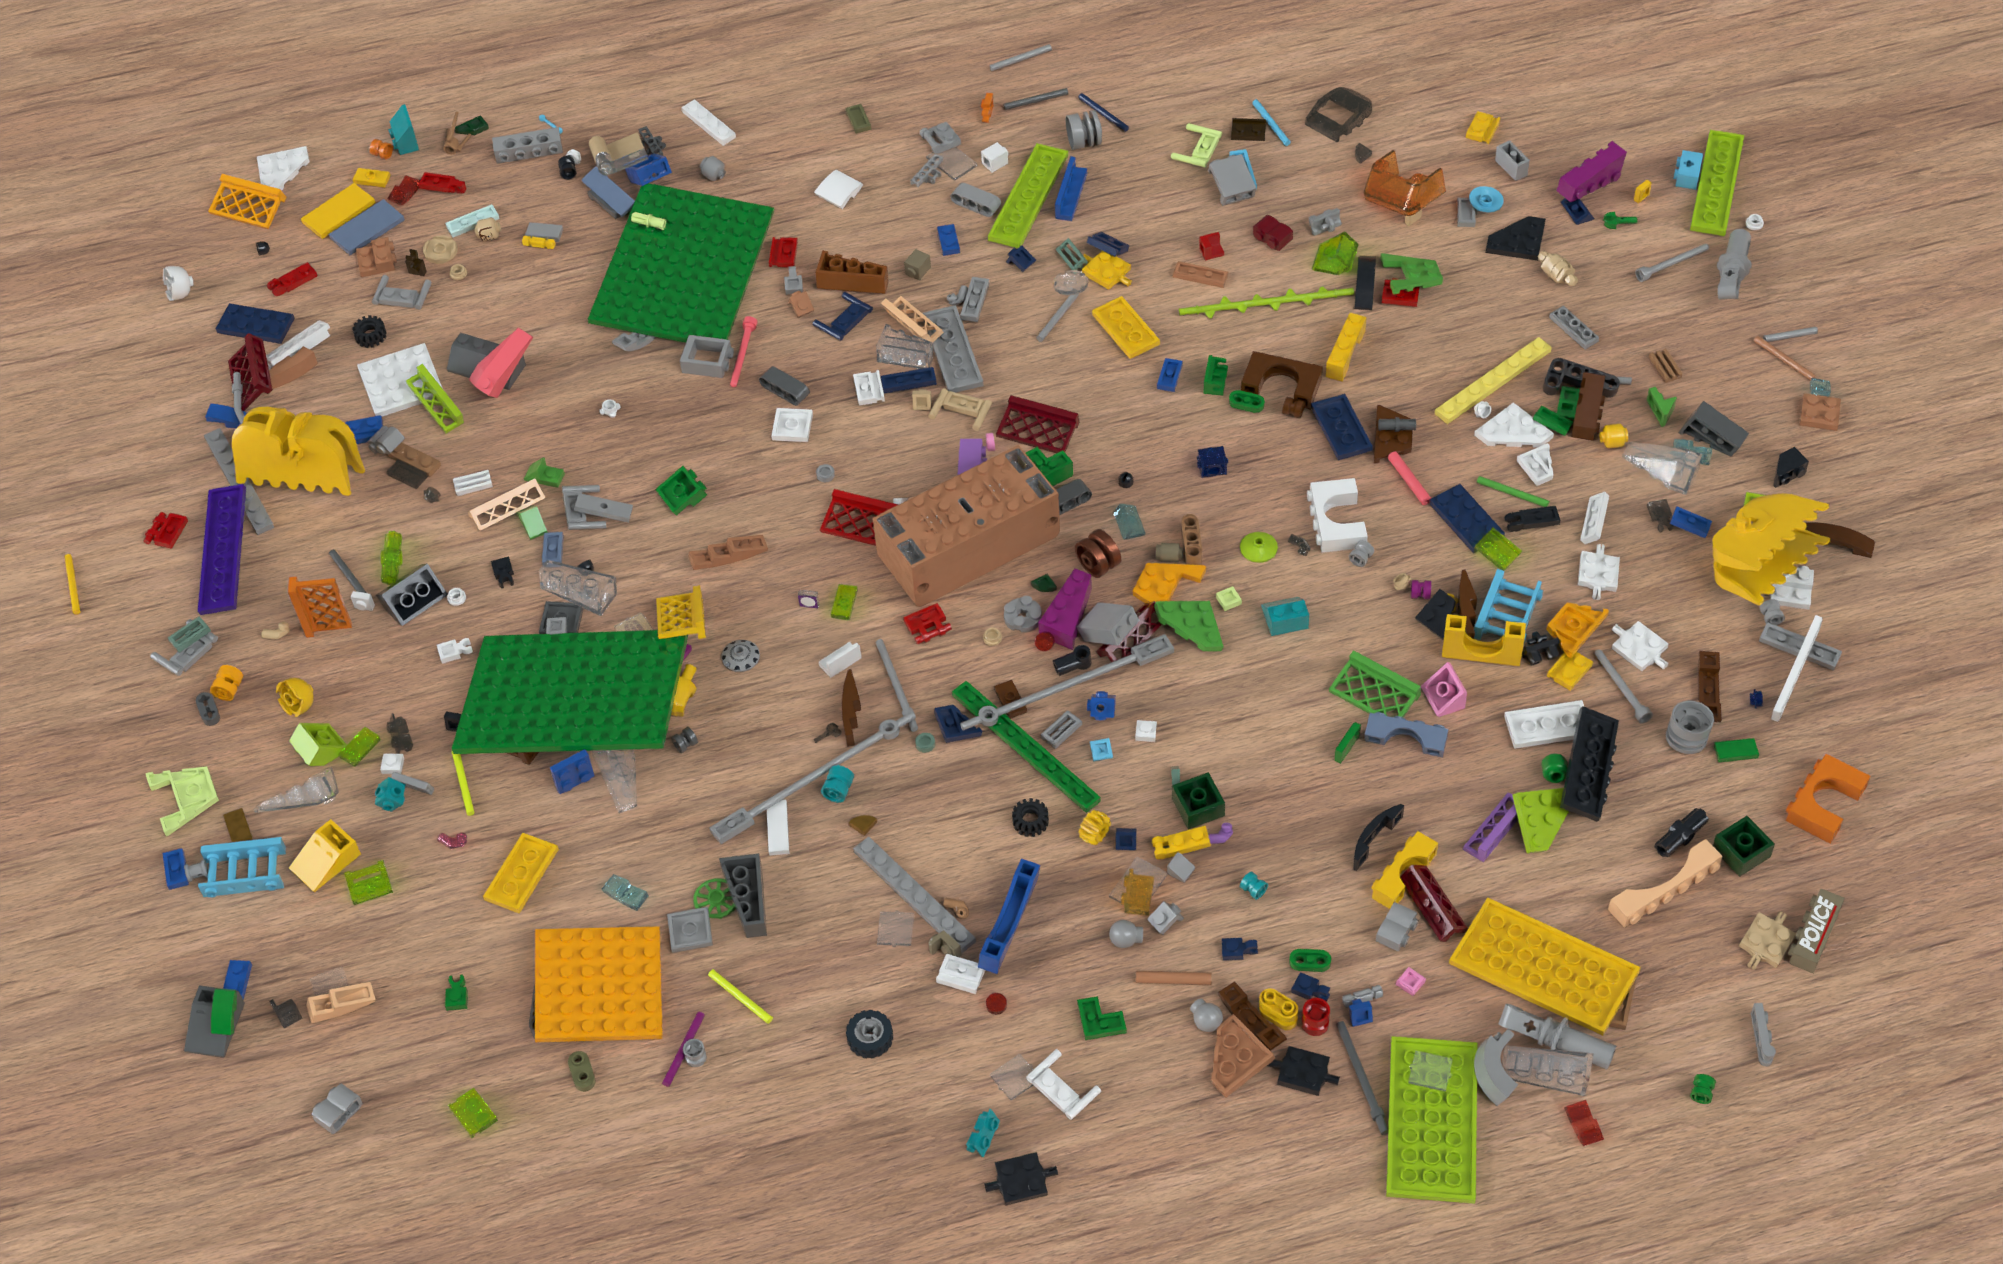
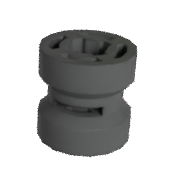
[671,727,698,753]

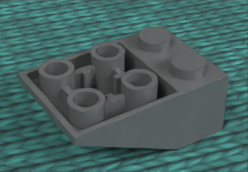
[184,985,245,1058]

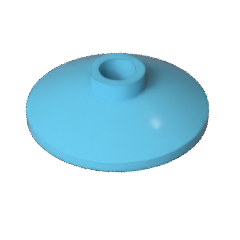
[1469,186,1504,212]

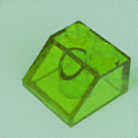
[1312,231,1359,275]

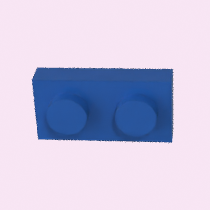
[937,224,960,256]
[1157,358,1183,392]
[1670,506,1712,538]
[162,848,189,890]
[223,960,252,1000]

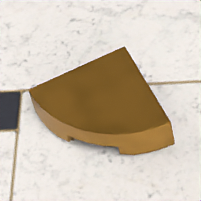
[849,815,877,836]

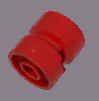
[1301,998,1330,1036]

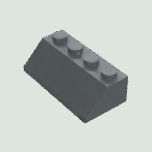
[447,332,526,390]

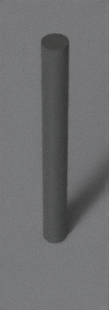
[1003,88,1068,110]
[329,549,367,593]

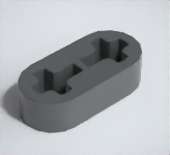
[196,692,220,726]

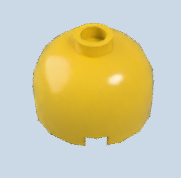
[276,678,314,717]

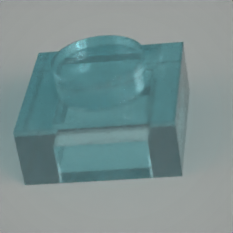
[1810,378,1831,397]

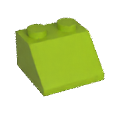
[289,723,349,766]

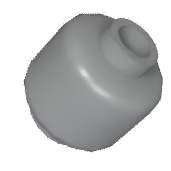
[700,156,726,181]

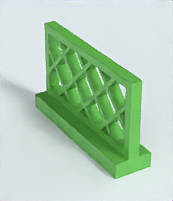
[1329,650,1421,717]

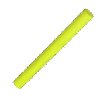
[452,752,475,816]
[708,969,773,1024]

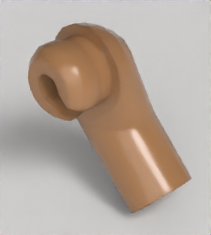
[943,898,969,919]

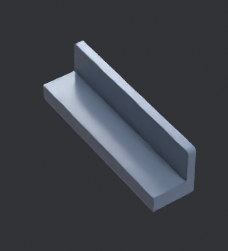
[582,166,635,217]

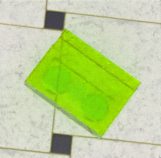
[1474,527,1522,571]
[448,1087,498,1138]

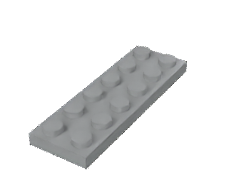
[922,305,984,393]

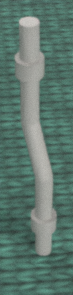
[232,372,245,424]

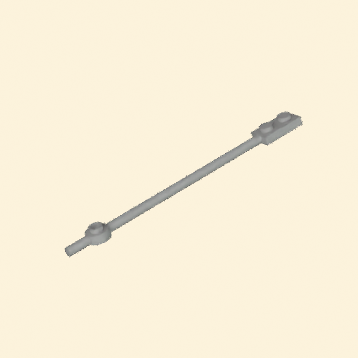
[960,634,1174,730]
[710,712,916,844]

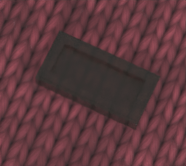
[387,460,428,489]

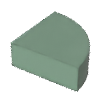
[1171,766,1180,785]

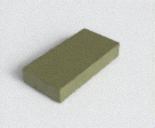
[846,104,872,134]

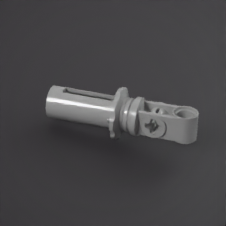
[1717,229,1752,300]
[1498,1004,1616,1070]

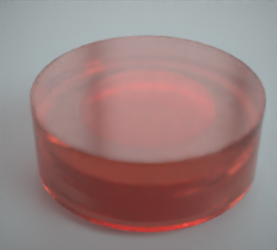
[1035,631,1055,651]
[986,993,1007,1015]

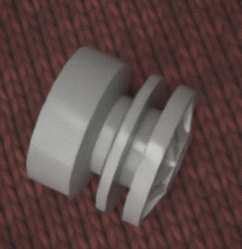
[1065,110,1102,150]
[1665,701,1714,754]

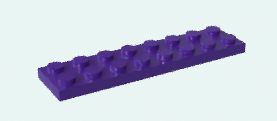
[198,484,246,615]

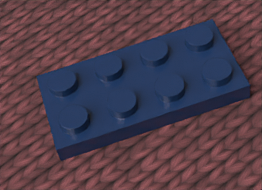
[215,303,295,344]
[1311,394,1373,460]
[1429,484,1505,554]

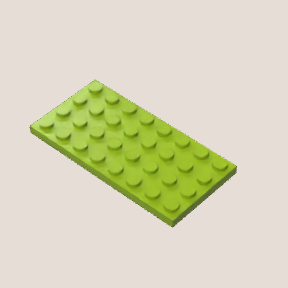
[1386,1036,1478,1204]

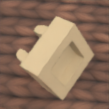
[912,389,932,410]

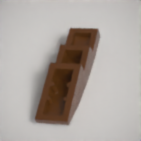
[1458,569,1477,639]
[842,669,861,747]

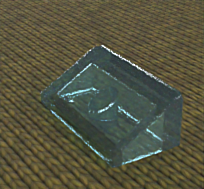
[1114,504,1146,540]

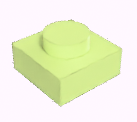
[1216,586,1242,611]

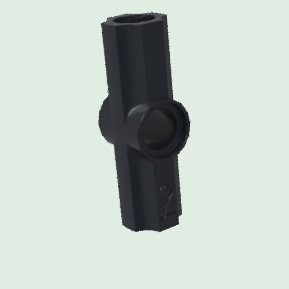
[1654,808,1709,858]

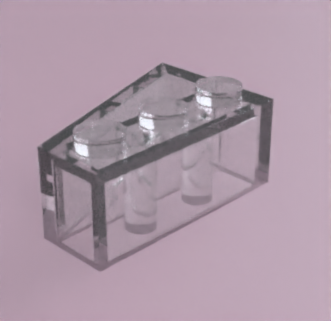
[876,324,933,369]

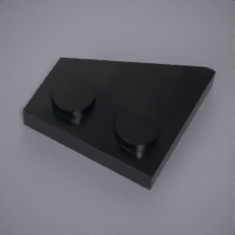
[1415,589,1456,640]

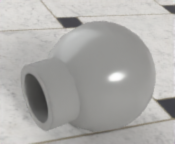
[1109,920,1143,948]
[1190,999,1223,1032]

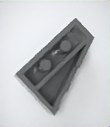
[1678,401,1749,457]

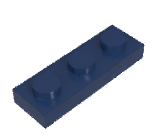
[881,367,937,394]

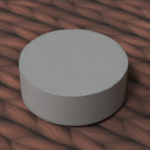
[816,464,835,483]

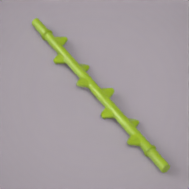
[1179,286,1354,319]

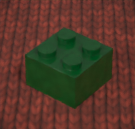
[1172,772,1225,830]
[1713,816,1775,877]

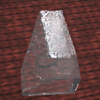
[1622,442,1702,495]
[591,749,637,814]
[253,767,339,813]

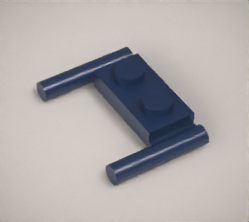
[812,292,873,341]

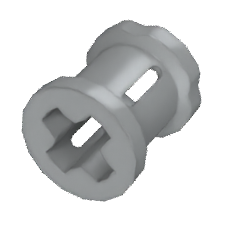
[184,860,208,882]

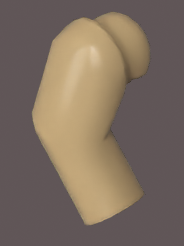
[262,621,290,640]

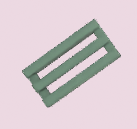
[1056,238,1088,273]
[168,616,211,653]

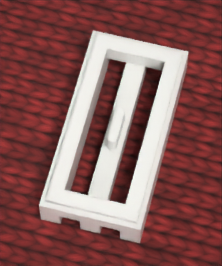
[453,470,493,496]

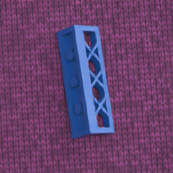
[1055,156,1088,221]

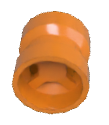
[369,139,393,159]

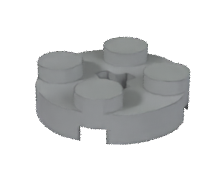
[1004,596,1042,633]

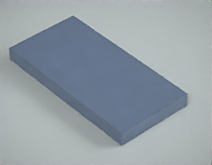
[329,199,405,255]

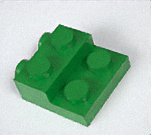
[655,466,707,516]

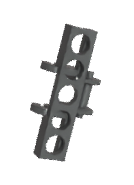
[638,126,666,156]

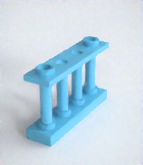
[1474,569,1544,643]
[198,837,286,898]

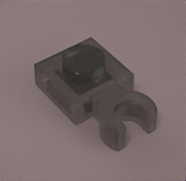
[1647,499,1674,533]

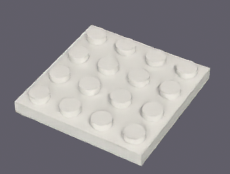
[357,343,443,416]

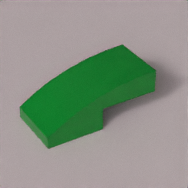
[1557,386,1580,419]
[211,988,237,1035]

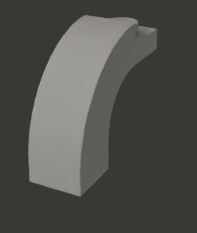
[1474,1029,1518,1106]

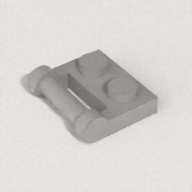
[920,122,961,154]

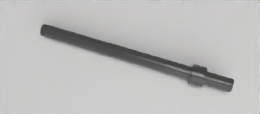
[1336,1021,1388,1135]

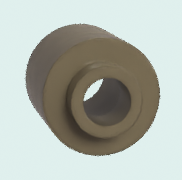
[1156,543,1183,562]

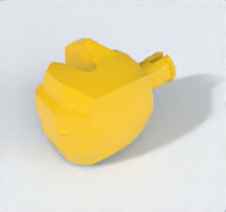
[671,664,697,717]

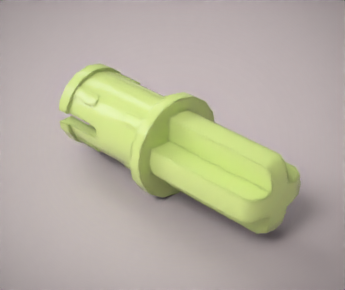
[631,212,666,230]

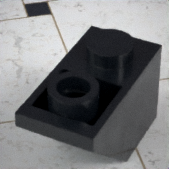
[1773,447,1809,488]

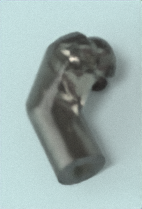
[1288,534,1311,556]

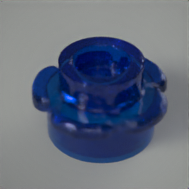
[1750,689,1763,709]

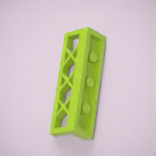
[406,364,464,433]

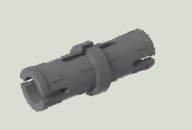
[1378,417,1416,432]

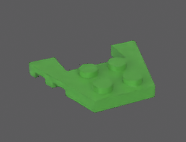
[1380,253,1443,294]

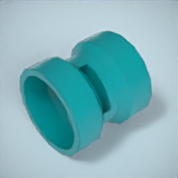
[1240,871,1268,900]

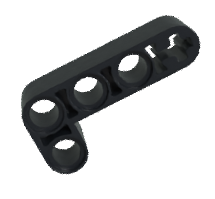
[1543,358,1620,398]

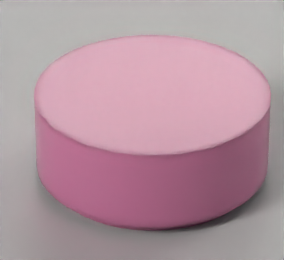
[986,433,995,451]

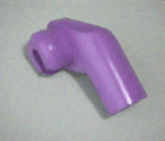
[1209,822,1233,844]

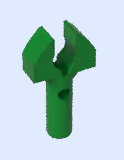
[1603,212,1638,229]

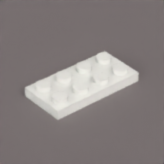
[1504,700,1584,749]

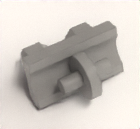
[1309,208,1342,236]

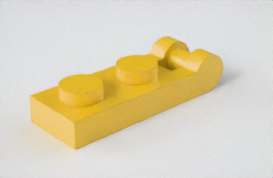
[1152,826,1211,860]

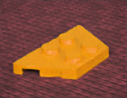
[1546,602,1609,658]

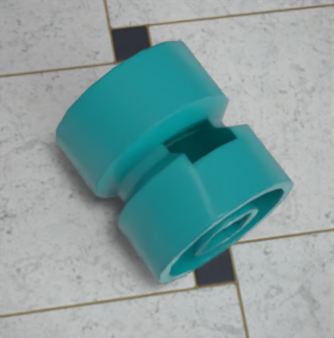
[821,765,854,803]

